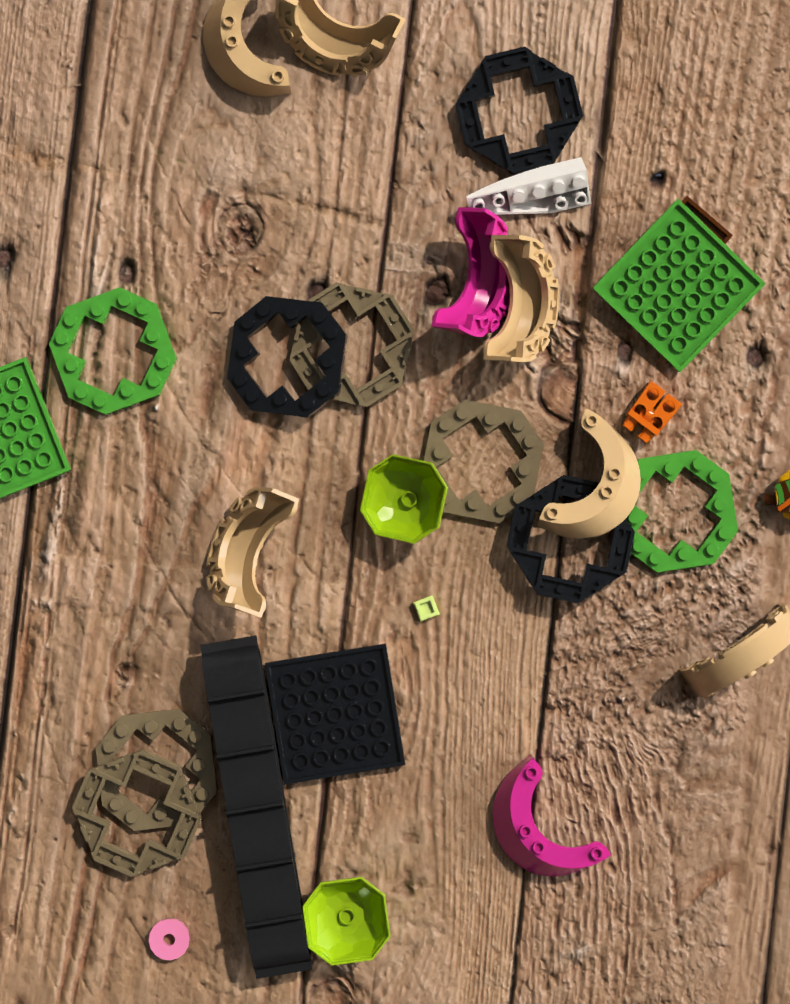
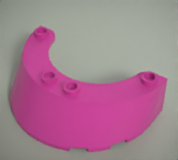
[431,207,510,337]
[492,754,612,876]

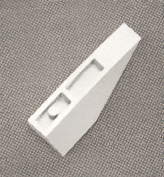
[466,157,591,215]

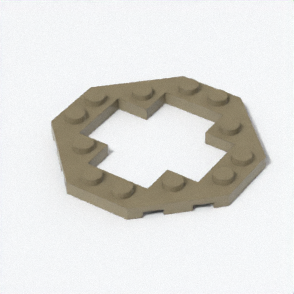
[289,282,414,407]
[424,399,544,523]
[96,708,218,831]
[72,749,202,877]

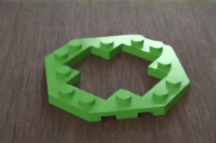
[49,287,177,415]
[626,450,738,572]

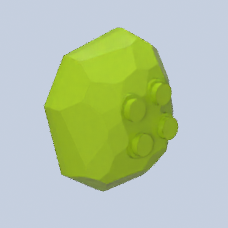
[360,454,448,544]
[303,876,390,966]

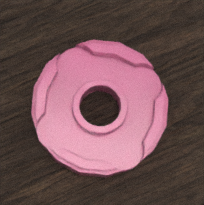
[149,918,190,960]

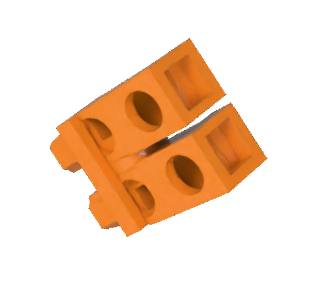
[622,381,682,443]

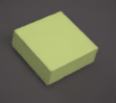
[413,595,439,621]

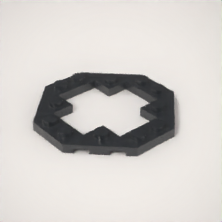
[455,46,583,175]
[227,296,348,418]
[506,475,635,604]

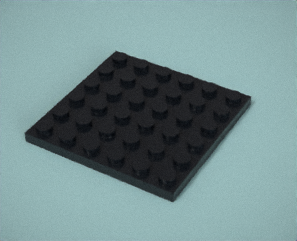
[265,643,405,785]

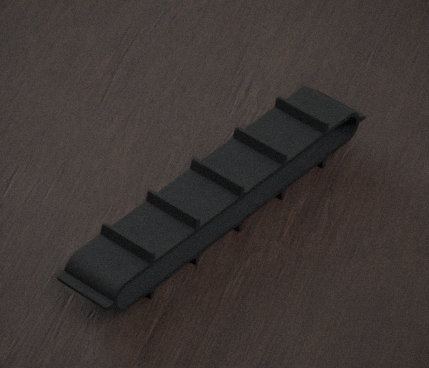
[201,635,312,979]

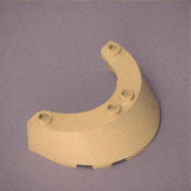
[203,0,292,97]
[275,0,406,77]
[483,235,559,362]
[537,409,641,539]
[206,487,299,617]
[679,602,790,699]

